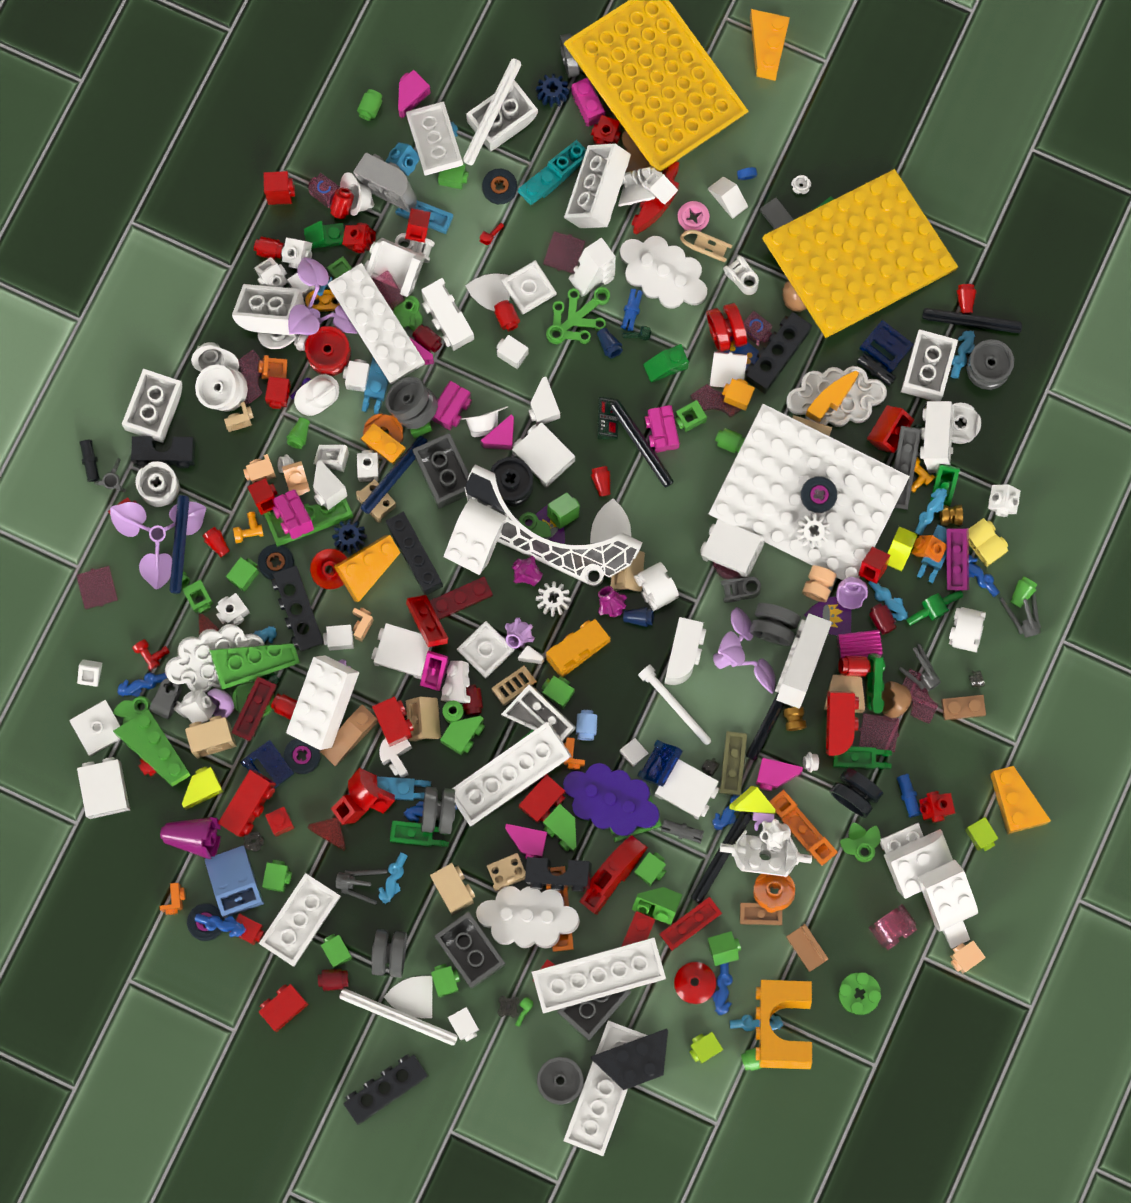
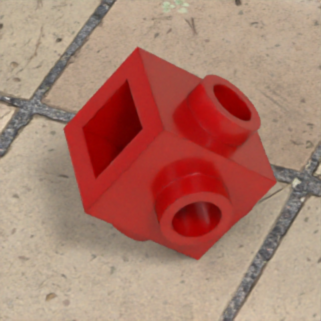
[591,115,621,145]
[342,223,376,253]
[919,791,955,822]

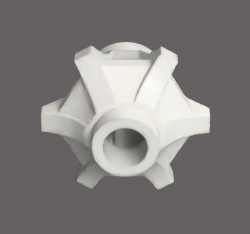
[759,819,791,850]

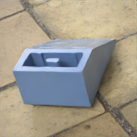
[204,845,264,918]

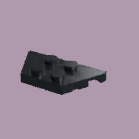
[591,1028,668,1090]

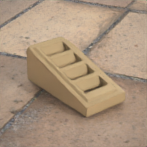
[491,666,537,706]

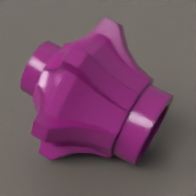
[512,556,543,586]
[598,586,627,617]

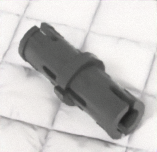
[661,819,704,844]

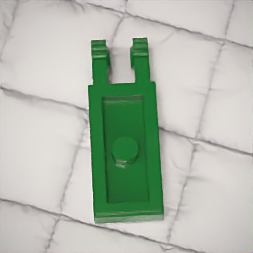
[866,653,885,714]
[833,746,892,769]
[390,821,449,847]

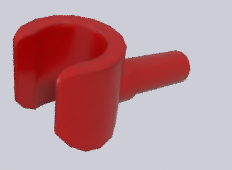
[479,223,504,245]

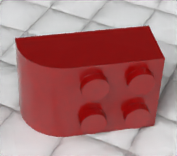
[826,691,859,756]

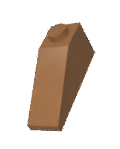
[321,705,378,767]

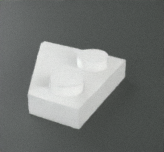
[441,661,471,703]

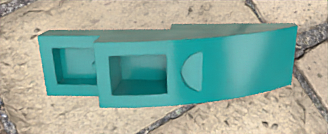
[518,140,586,205]

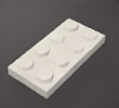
[406,101,463,176]
[259,873,341,967]

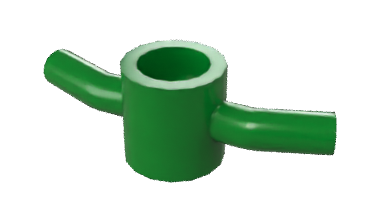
[906,590,963,626]

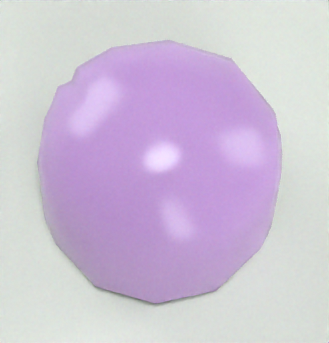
[836,577,868,609]
[207,688,234,718]

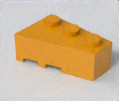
[750,9,790,81]
[334,535,400,602]
[546,619,610,677]
[990,766,1051,834]

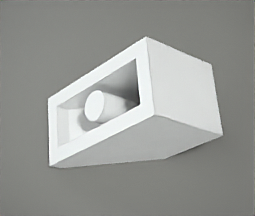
[528,377,560,426]
[313,460,347,510]

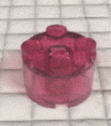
[868,904,917,950]

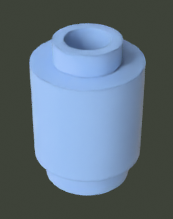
[576,710,597,741]

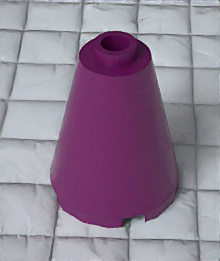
[160,817,221,859]

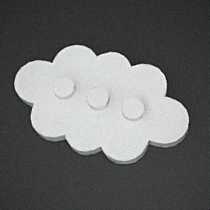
[620,236,707,309]
[786,366,887,427]
[165,624,265,692]
[476,886,580,948]

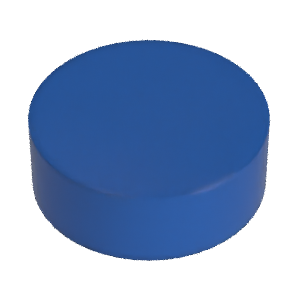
[737,167,757,180]

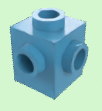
[385,142,420,176]

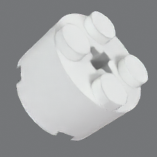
[135,461,180,507]
[634,562,679,611]
[949,607,986,653]

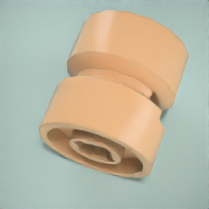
[802,565,837,602]

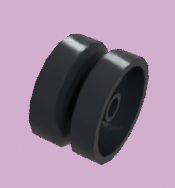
[490,457,533,507]
[829,767,884,818]

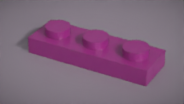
[947,528,969,590]

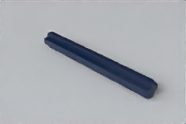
[361,436,428,514]
[169,495,189,594]

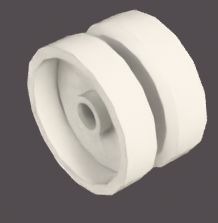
[195,364,248,412]

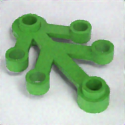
[546,287,610,344]

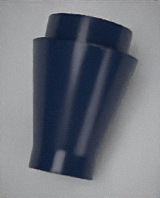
[597,328,623,358]
[623,607,654,627]

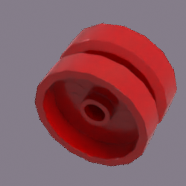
[706,302,747,352]
[305,326,351,376]

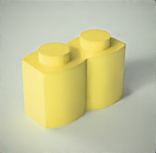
[969,518,1008,567]

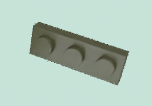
[720,731,747,796]

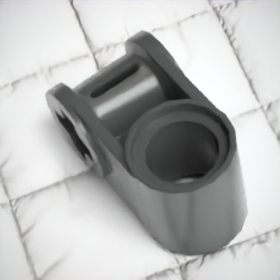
[721,577,761,603]
[149,678,182,720]

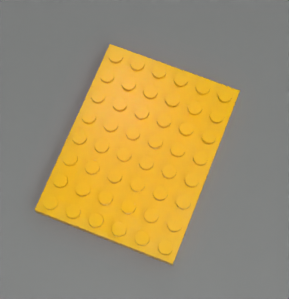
[564,0,749,172]
[762,169,958,338]

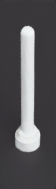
[638,664,711,745]

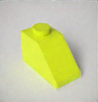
[182,767,224,810]

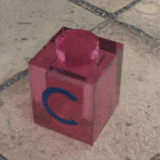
[308,173,340,208]
[743,311,772,346]

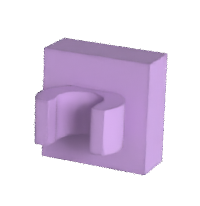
[752,812,775,831]

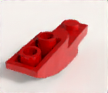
[631,162,679,235]
[579,835,648,915]

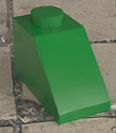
[643,344,689,383]

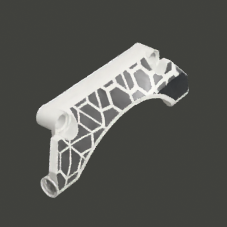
[465,464,643,586]

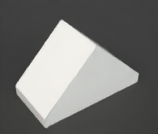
[708,177,748,219]
[313,445,349,472]

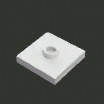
[501,260,557,315]
[457,621,515,679]
[69,700,120,756]

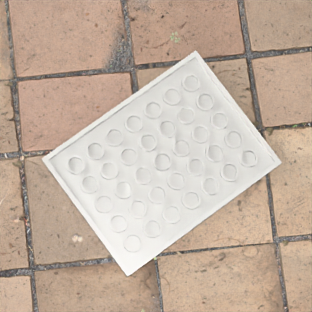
[708,404,910,586]

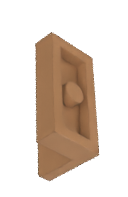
[786,924,828,972]

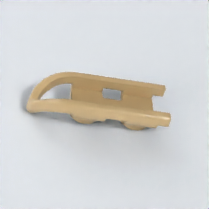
[680,230,732,263]

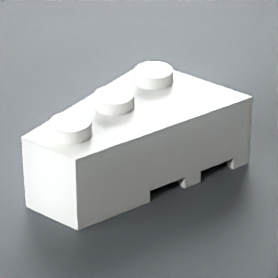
[568,237,616,297]
[421,278,474,351]
[920,401,954,473]
[501,685,576,742]

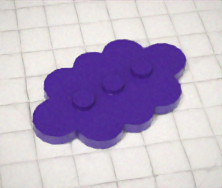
[563,763,660,837]

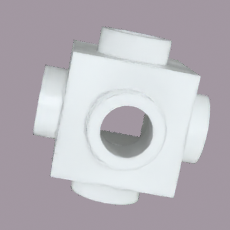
[281,238,312,269]
[254,257,288,287]
[988,484,1021,517]
[216,593,250,625]

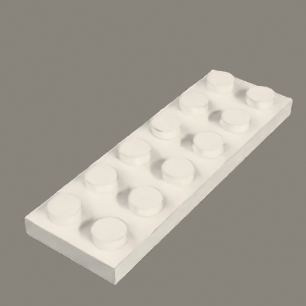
[327,263,425,385]
[452,722,572,826]
[532,938,666,1014]
[564,1021,647,1156]

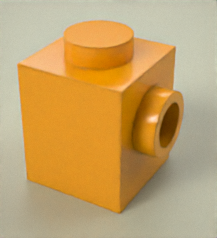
[722,378,755,411]

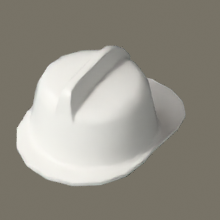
[340,172,374,216]
[191,342,239,372]
[294,374,339,416]
[461,406,508,437]

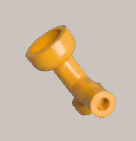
[911,457,935,493]
[233,512,264,544]

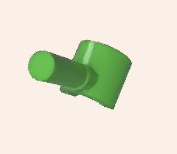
[515,997,534,1027]

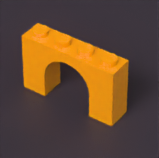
[755,980,812,1069]

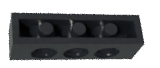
[745,312,812,394]
[386,511,443,595]
[271,566,324,652]
[343,1054,429,1125]

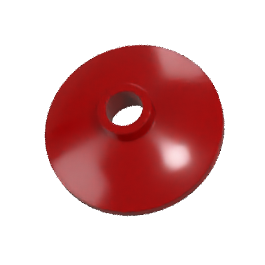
[310,549,347,590]
[674,962,716,1004]

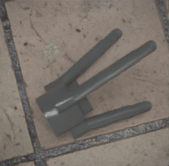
[94,458,126,493]
[1000,593,1041,638]
[899,644,941,692]
[336,870,388,905]

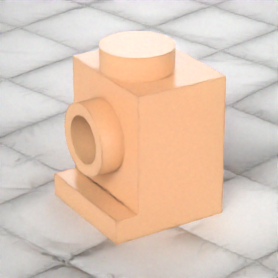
[243,454,276,484]

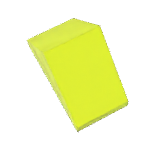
[887,526,918,571]
[729,786,775,814]

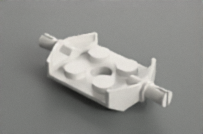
[720,830,812,877]

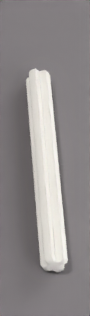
[463,58,521,165]
[339,988,458,1046]

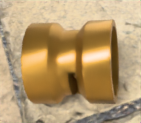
[940,505,963,526]
[783,707,807,731]

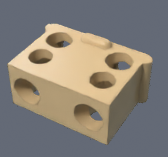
[356,479,396,523]
[487,853,526,891]

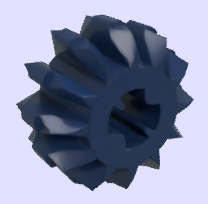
[536,73,569,108]
[332,519,367,554]

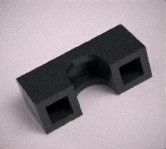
[131,436,196,468]
[525,857,592,892]

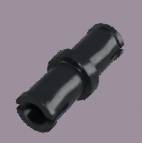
[857,352,897,387]
[79,439,100,482]

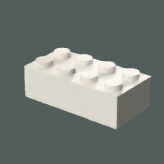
[564,144,631,228]
[775,614,832,709]
[286,655,359,750]

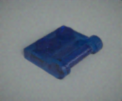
[859,320,914,373]
[240,740,294,788]
[637,740,683,787]

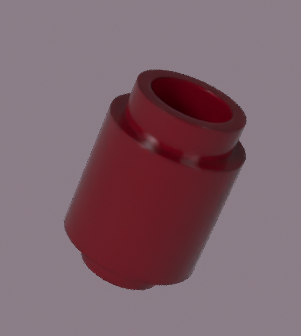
[412,324,442,353]
[869,603,897,635]
[462,685,483,716]
[318,968,349,991]

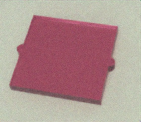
[543,232,585,274]
[372,270,405,311]
[76,566,118,609]
[859,713,899,753]

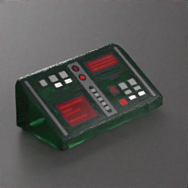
[598,397,618,440]

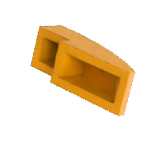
[805,371,859,423]

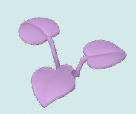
[288,257,358,335]
[110,502,206,589]
[713,607,775,694]

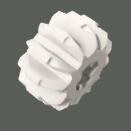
[795,513,831,548]
[536,582,571,617]

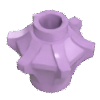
[505,618,535,649]

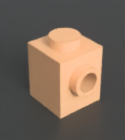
[950,941,986,974]

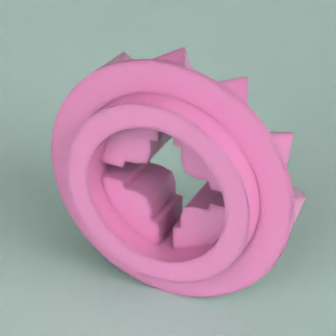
[678,201,710,232]

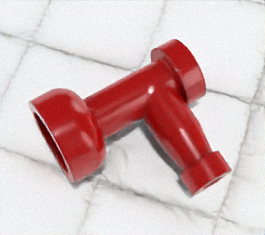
[132,639,170,671]

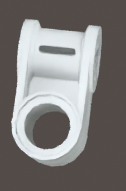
[395,233,435,263]
[723,255,759,295]

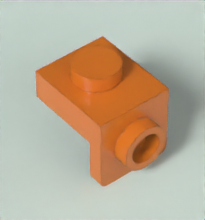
[258,355,287,379]
[911,535,947,562]
[563,737,585,770]
[159,883,186,915]

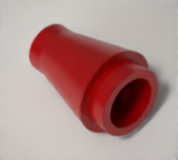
[956,284,976,314]
[591,466,611,497]
[202,527,230,558]

